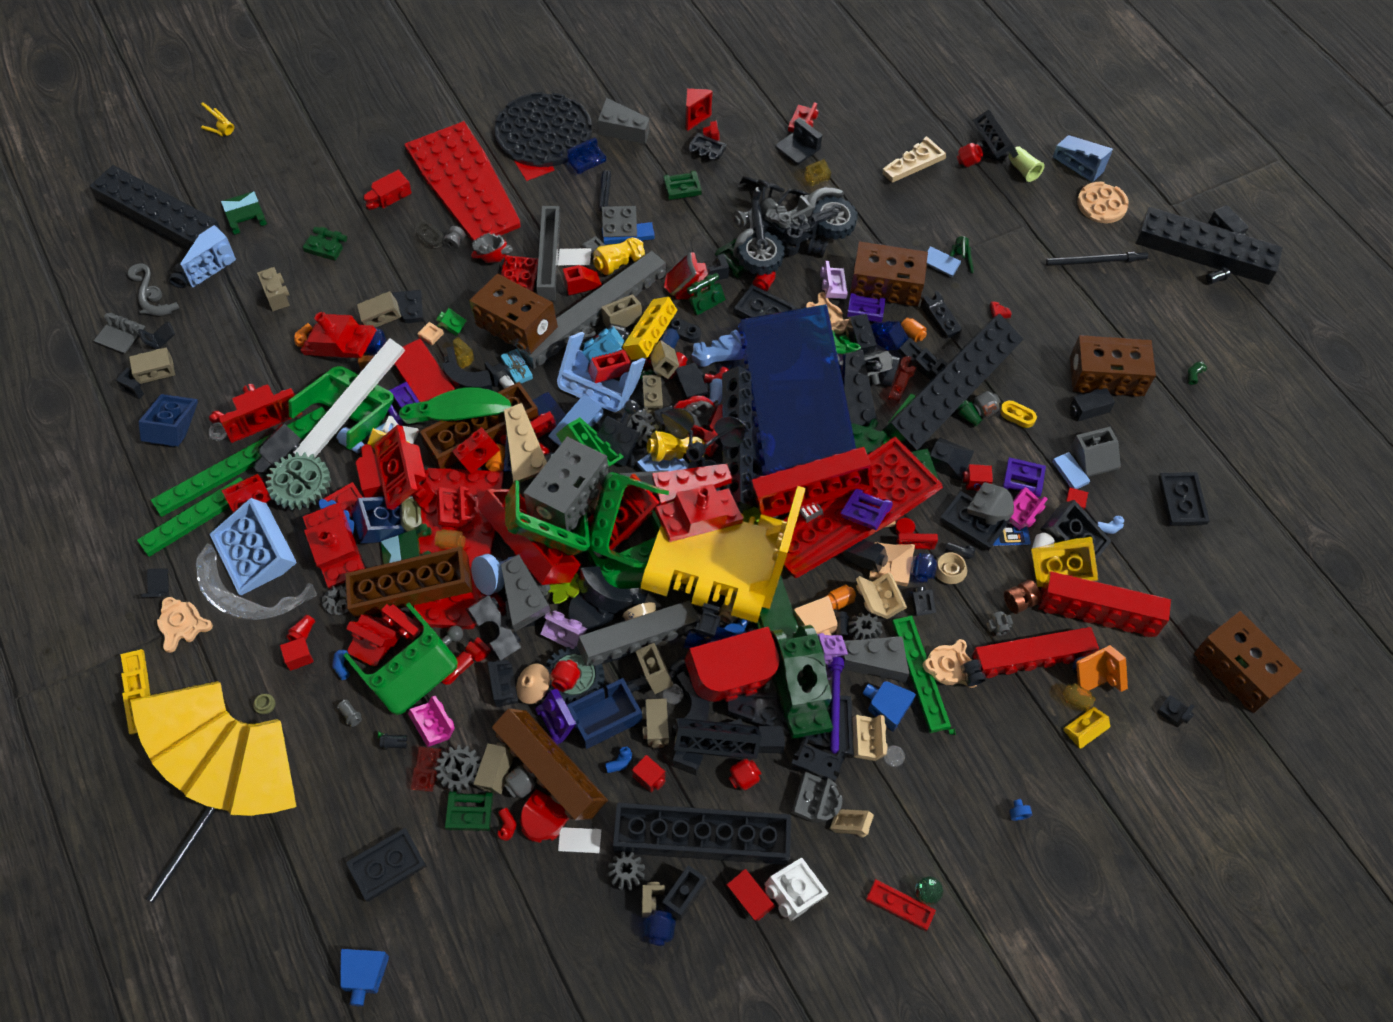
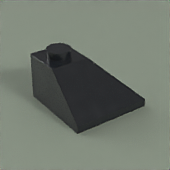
[930,437,974,481]

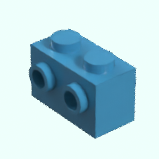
[582,326,624,363]

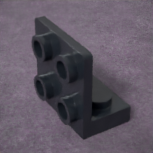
[775,117,823,165]

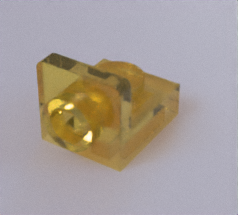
[453,337,474,369]

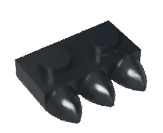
[689,133,727,160]

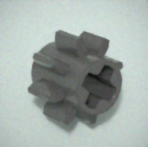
[987,611,1013,636]

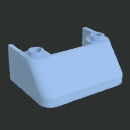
[557,332,646,412]

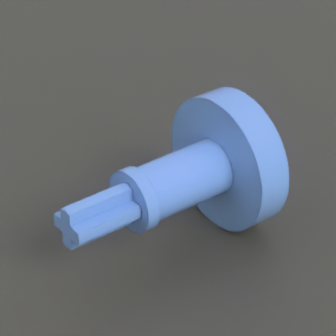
[471,554,515,595]

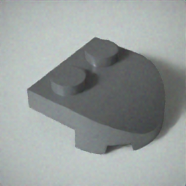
[967,482,1014,525]
[791,772,842,823]

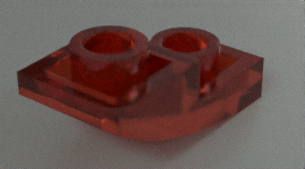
[411,746,441,792]

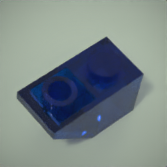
[870,321,909,350]

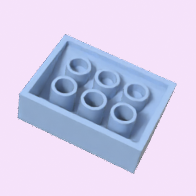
[210,498,297,595]

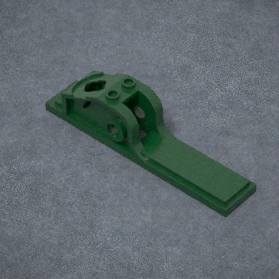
[754,575,833,738]

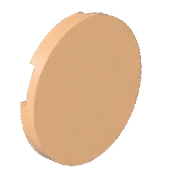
[1077,182,1129,223]

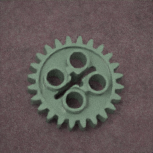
[266,452,331,510]

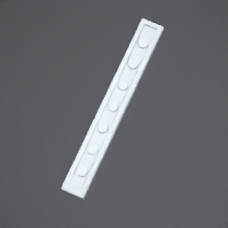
[293,338,405,457]

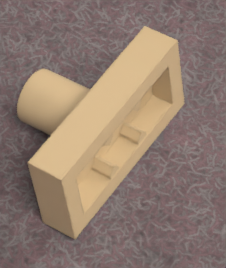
[830,809,874,837]

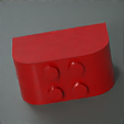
[685,626,779,702]

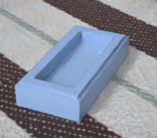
[927,246,961,277]
[1052,452,1090,489]

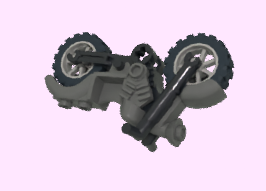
[733,187,858,275]

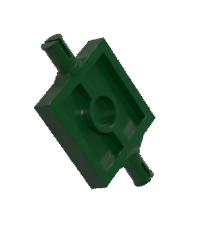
[837,419,887,455]

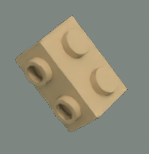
[852,715,887,761]

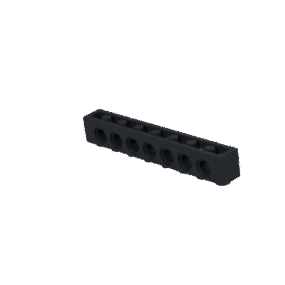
[722,366,754,512]

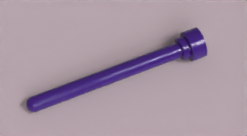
[828,657,844,754]

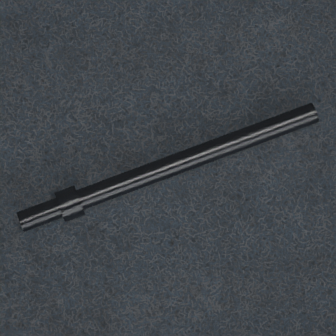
[1046,251,1148,266]
[146,806,219,903]

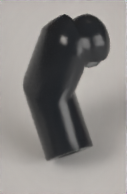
[945,542,975,559]

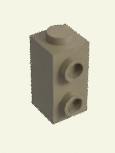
[650,340,679,379]
[643,374,663,416]
[642,698,669,748]
[474,743,514,794]

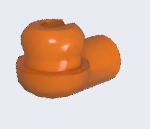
[294,323,313,347]

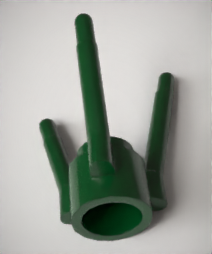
[950,236,974,273]

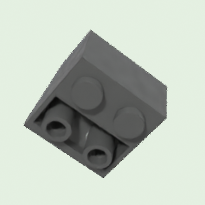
[1071,427,1121,477]

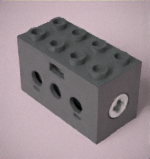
[524,437,609,531]

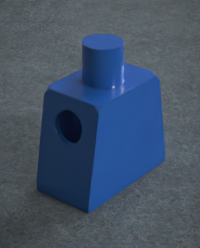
[863,681,916,732]
[341,949,389,1006]

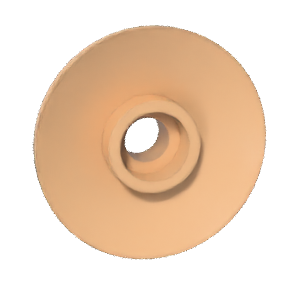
[516,664,550,704]

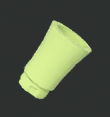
[1008,147,1045,182]

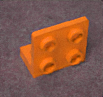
[1076,645,1128,694]

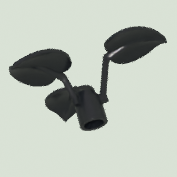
[740,176,809,205]
[662,408,747,469]

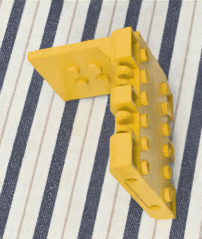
[641,486,805,623]

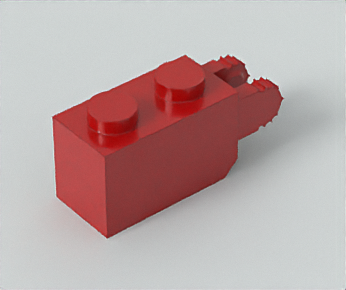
[364,169,412,210]
[356,444,384,498]

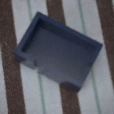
[567,678,642,749]

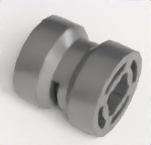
[443,226,465,250]

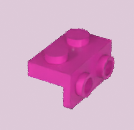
[1009,487,1048,530]
[408,696,454,747]

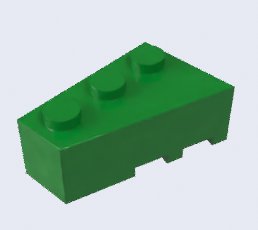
[556,417,624,467]

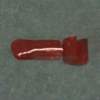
[888,356,916,403]

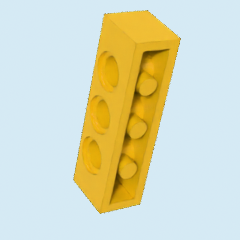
[622,297,677,360]

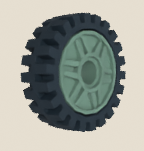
[545,646,605,706]

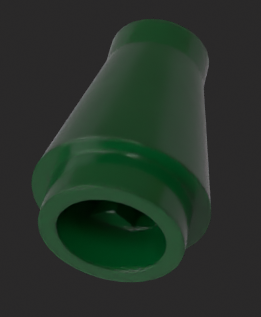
[956,400,983,427]

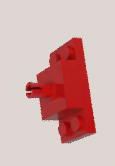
[301,312,377,358]
[219,384,302,443]
[374,425,429,510]
[588,474,660,550]
[655,484,743,542]
[303,502,365,589]

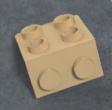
[856,572,907,619]

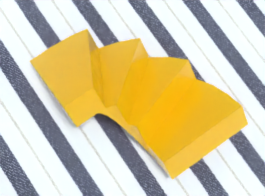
[130,681,296,815]

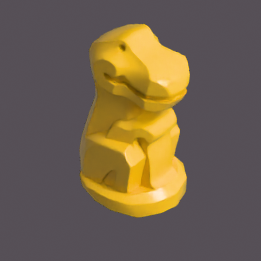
[593,238,645,275]
[647,431,705,462]

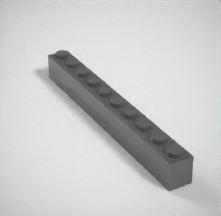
[519,251,666,369]

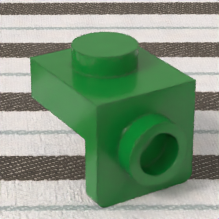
[436,308,467,336]

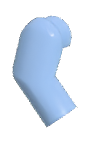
[1097,516,1124,534]

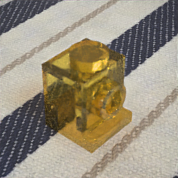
[804,159,831,186]

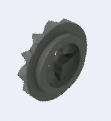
[322,585,349,615]

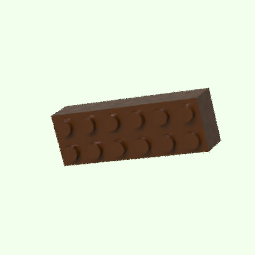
[420,382,539,469]
[345,546,472,619]
[492,709,608,820]

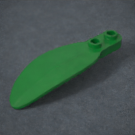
[399,387,511,424]

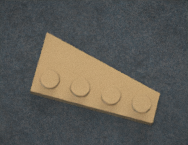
[883,137,946,183]
[504,403,547,483]

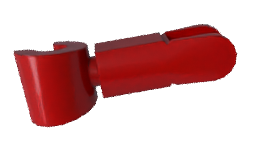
[442,637,491,685]

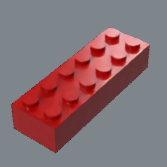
[752,447,873,517]
[477,489,581,585]
[1038,571,1171,637]

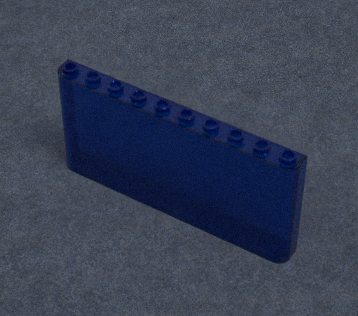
[738,304,856,476]

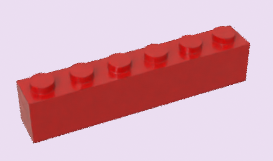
[972,627,1099,678]

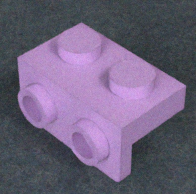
[820,261,847,299]
[541,611,587,649]

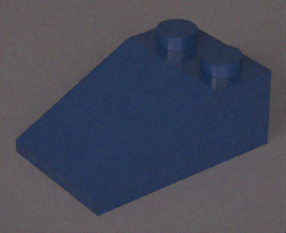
[139,394,198,446]
[351,496,412,543]

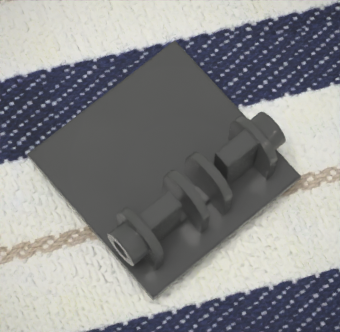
[602,206,637,237]
[94,313,145,354]

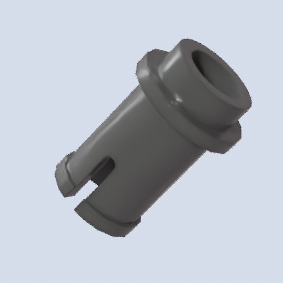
[337,700,362,727]

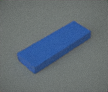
[602,222,655,245]

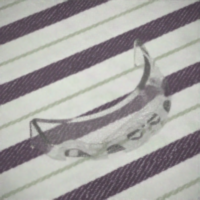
[196,543,317,620]

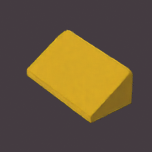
[1063,707,1110,749]

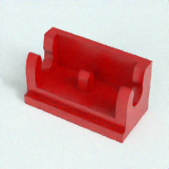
[727,869,776,921]

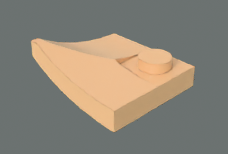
[869,542,915,587]

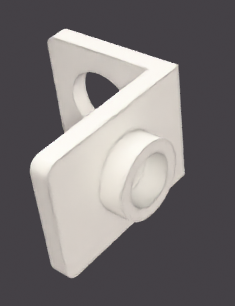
[382,416,419,444]

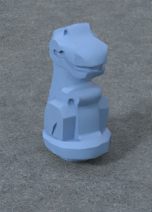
[692,330,748,367]

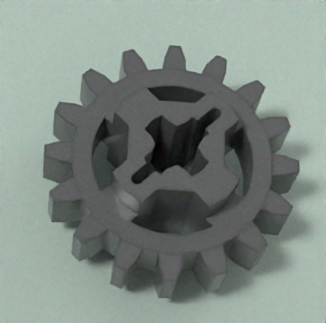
[617,409,656,449]
[435,745,481,793]

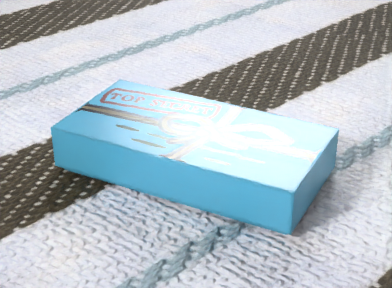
[501,349,533,384]

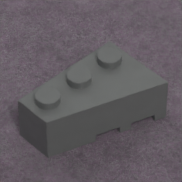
[598,98,650,144]
[501,554,551,632]
[840,636,909,683]

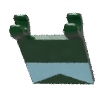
[221,191,267,235]
[381,524,432,564]

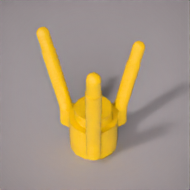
[201,103,234,136]

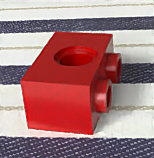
[452,427,501,474]

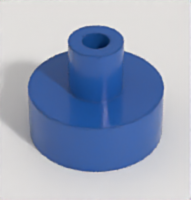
[1009,799,1032,821]

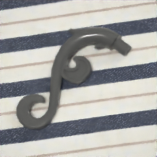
[128,263,179,316]

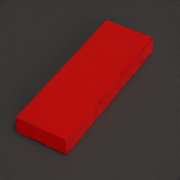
[865,879,936,931]

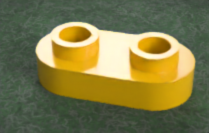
[1000,401,1037,428]

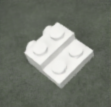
[764,858,829,921]

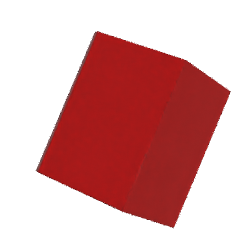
[686,89,712,131]

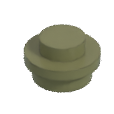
[254,694,275,715]

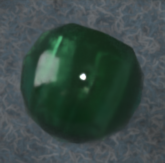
[915,876,943,905]

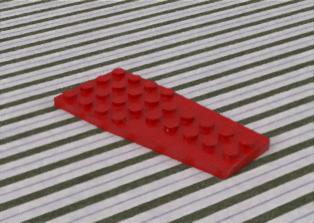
[405,121,521,242]
[783,437,943,578]
[413,468,504,629]

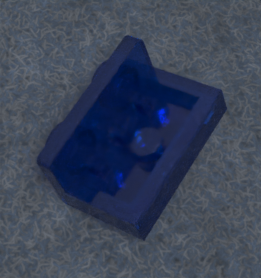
[567,138,606,174]

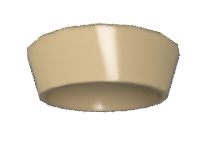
[933,553,967,584]
[623,602,656,621]

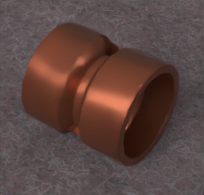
[1003,580,1042,614]

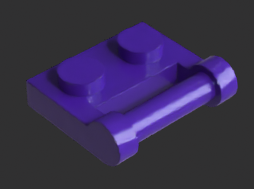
[847,293,885,322]
[388,382,419,426]
[1002,457,1046,497]
[841,489,893,530]
[535,689,576,745]

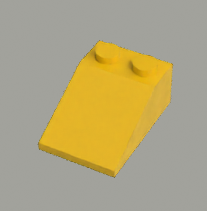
[1032,537,1098,587]

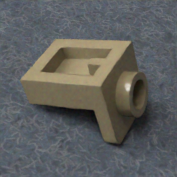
[642,882,665,918]

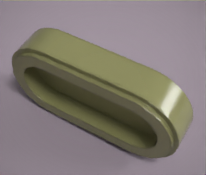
[400,497,422,531]

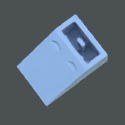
[181,225,236,288]

